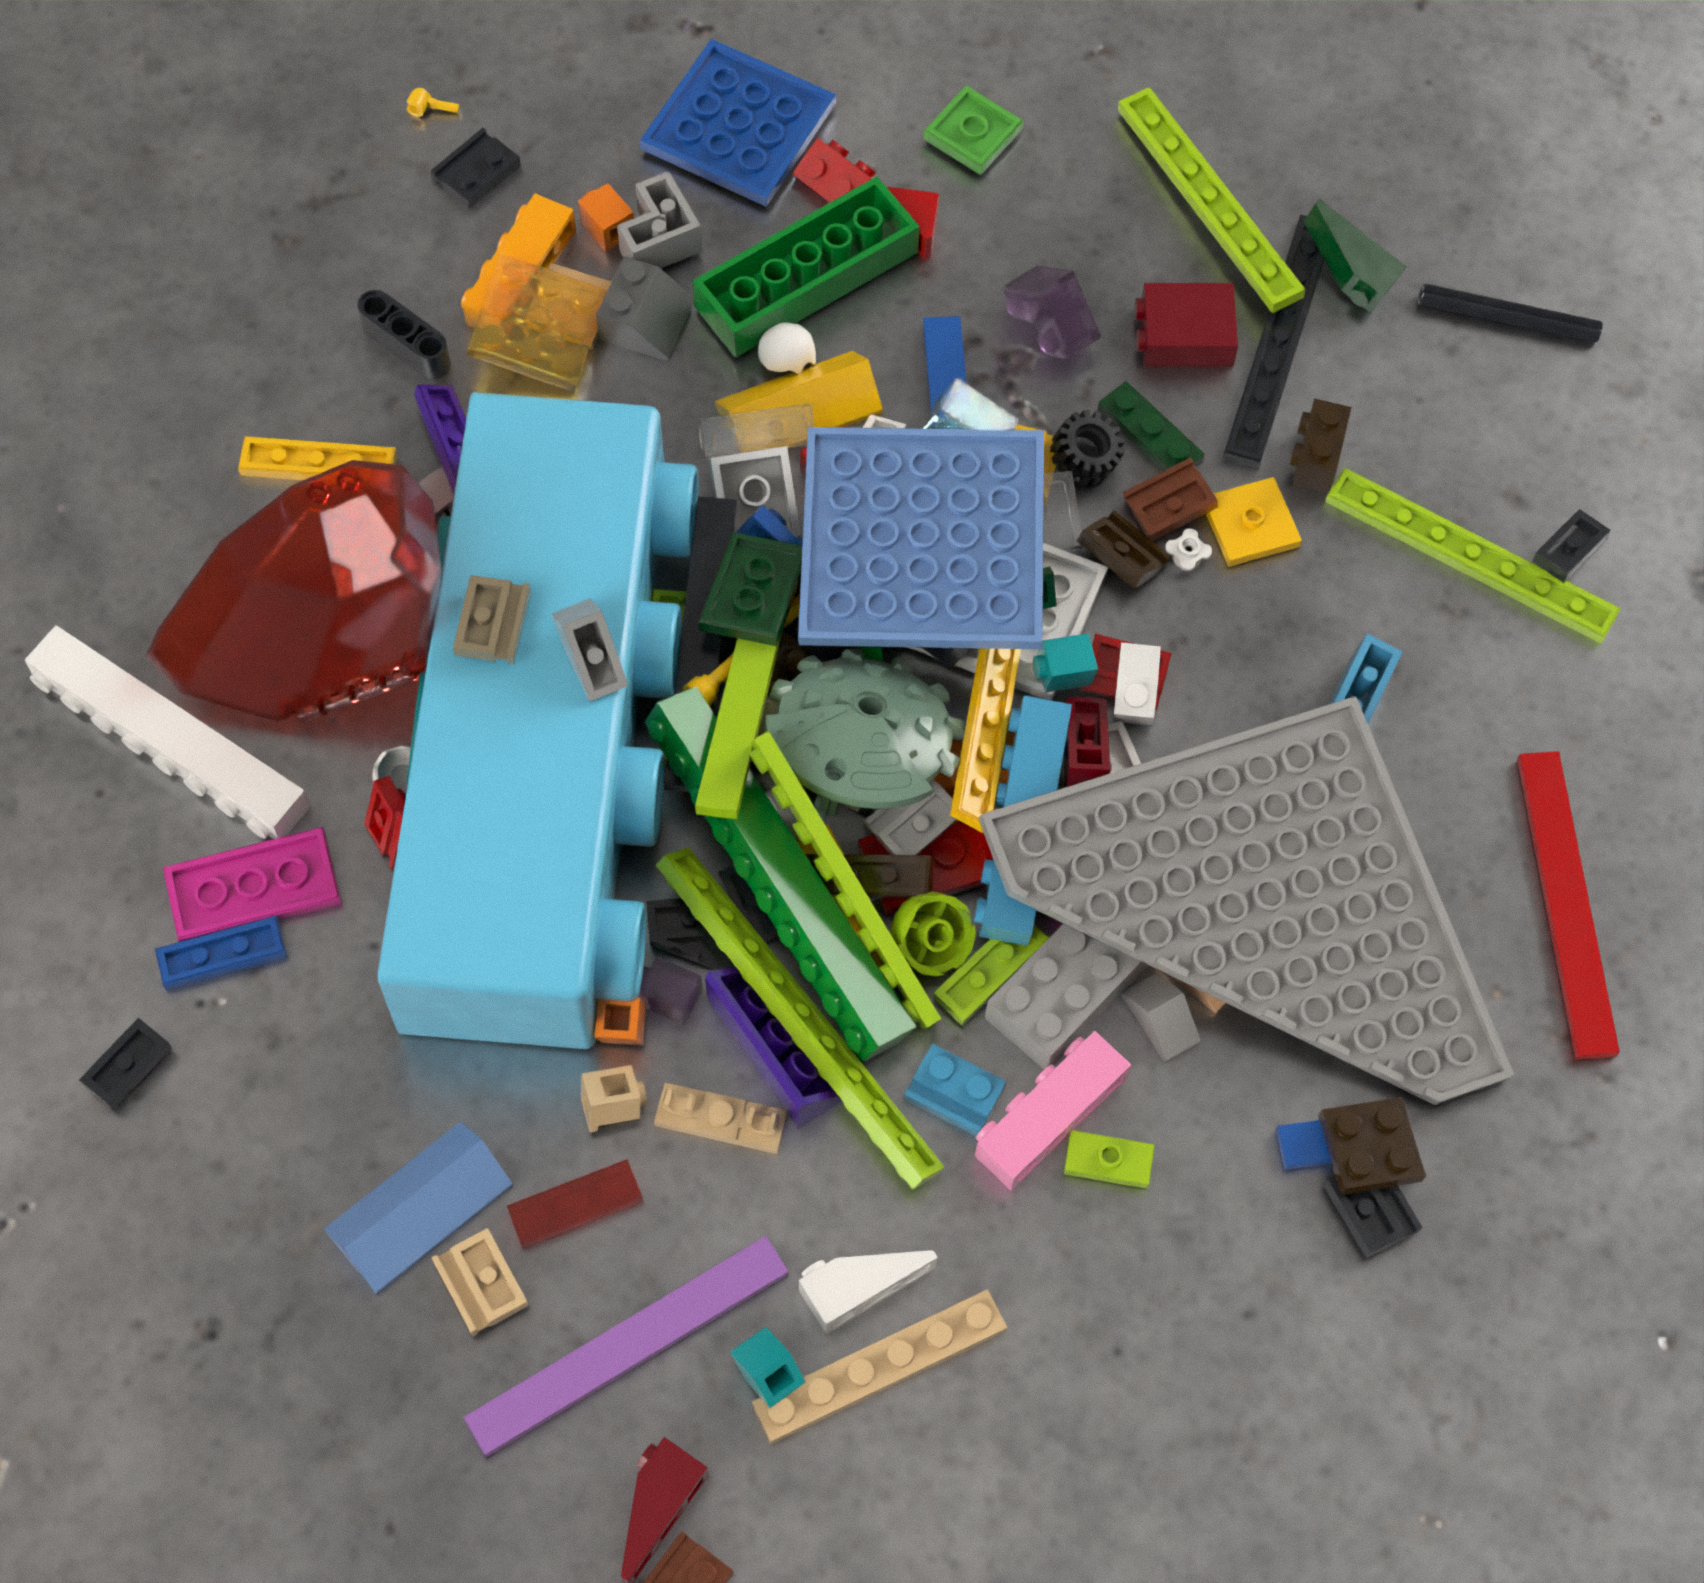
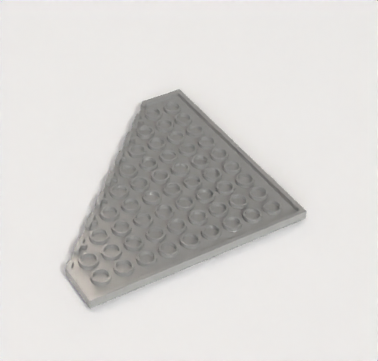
[979,696,1515,1105]

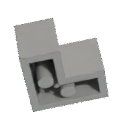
[617,171,702,268]

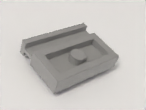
[864,780,958,855]

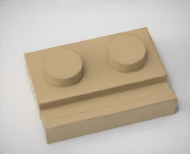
[432,1228,529,1337]

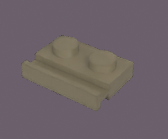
[453,575,531,664]

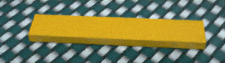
[950,648,1021,833]

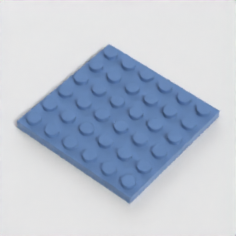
[798,427,1044,649]

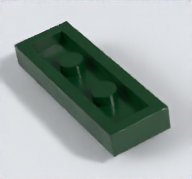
[1097,381,1205,471]

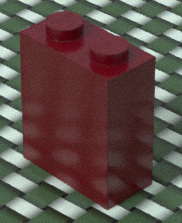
[1134,283,1238,367]

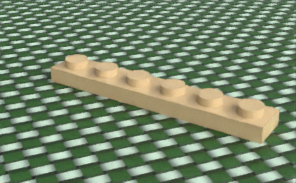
[752,1289,1007,1445]

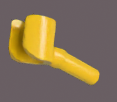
[406,88,459,117]

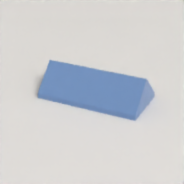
[324,1122,513,1295]

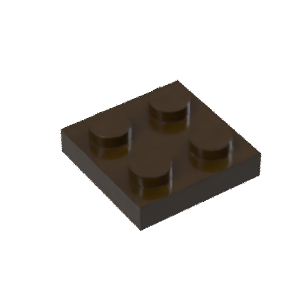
[1318,1097,1426,1195]

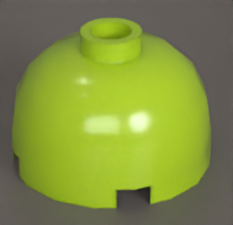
[890,891,976,976]

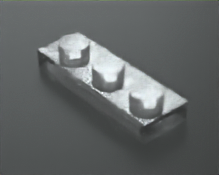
[698,404,814,460]

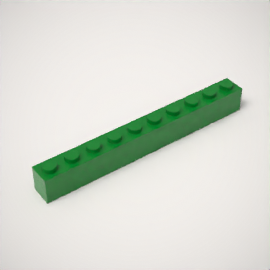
[644,687,916,1063]

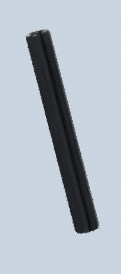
[1418,283,1603,342]

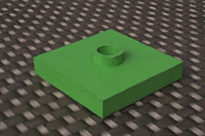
[923,85,1024,175]

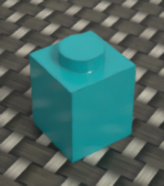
[1033,633,1098,693]
[730,1327,806,1408]

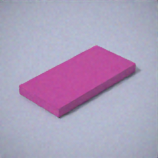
[163,827,342,942]

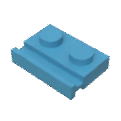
[903,1043,1007,1137]

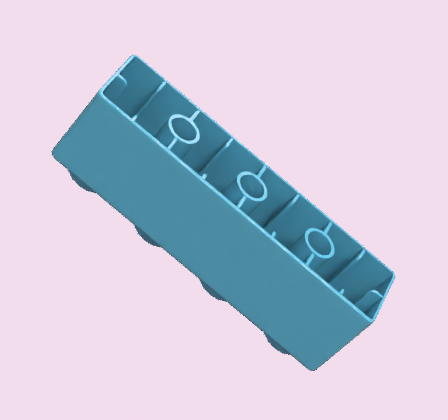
[378,392,698,1049]

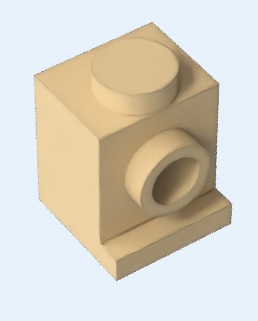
[581,1065,647,1132]

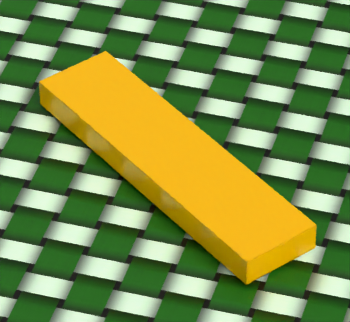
[238,436,397,487]

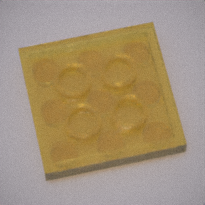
[466,252,607,393]

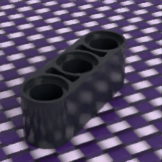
[357,290,451,379]

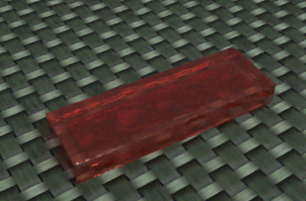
[507,1159,643,1248]

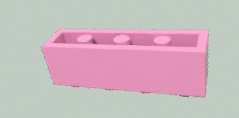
[975,1031,1131,1191]

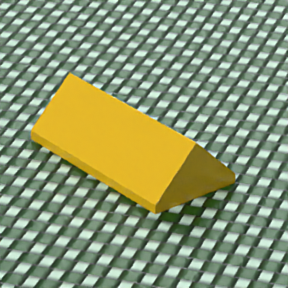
[715,350,883,454]

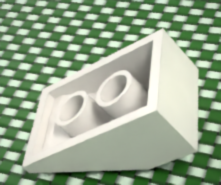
[708,446,801,537]

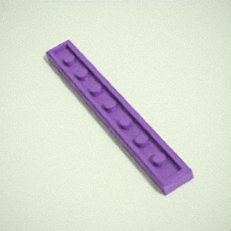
[463,1236,789,1458]

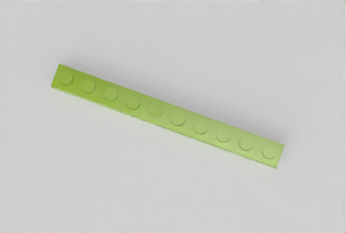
[655,847,945,1189]

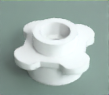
[1165,529,1212,571]

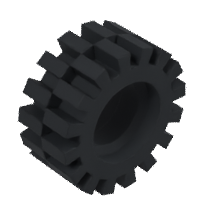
[1050,410,1125,485]

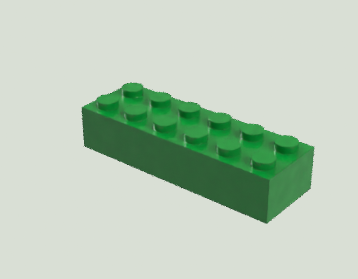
[692,176,920,358]

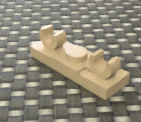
[654,1082,788,1154]

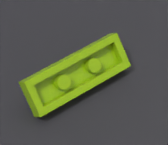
[933,925,1049,1026]

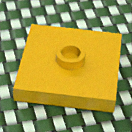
[1206,477,1302,567]

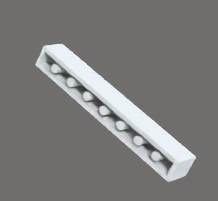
[25,625,311,839]

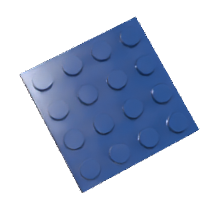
[640,39,836,207]

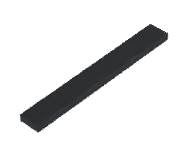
[1222,214,1324,470]
[664,496,737,792]

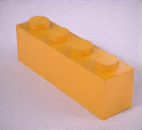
[461,193,576,341]

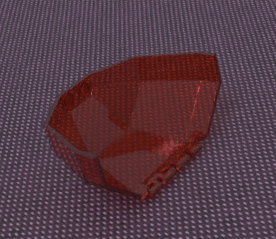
[145,460,441,723]

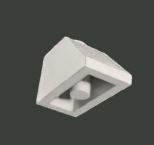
[1113,643,1161,726]

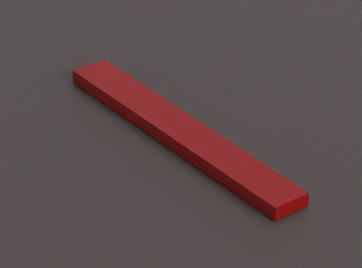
[1517,751,1620,1060]

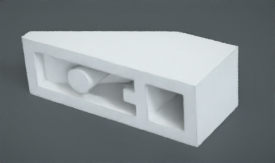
[799,1250,938,1335]

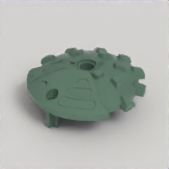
[764,649,965,819]

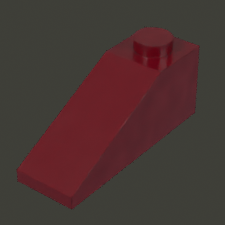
[1064,697,1110,788]
[621,1437,709,1583]

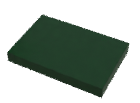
[698,532,802,646]

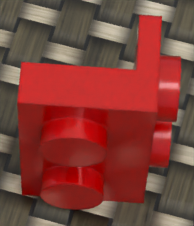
[792,137,877,202]

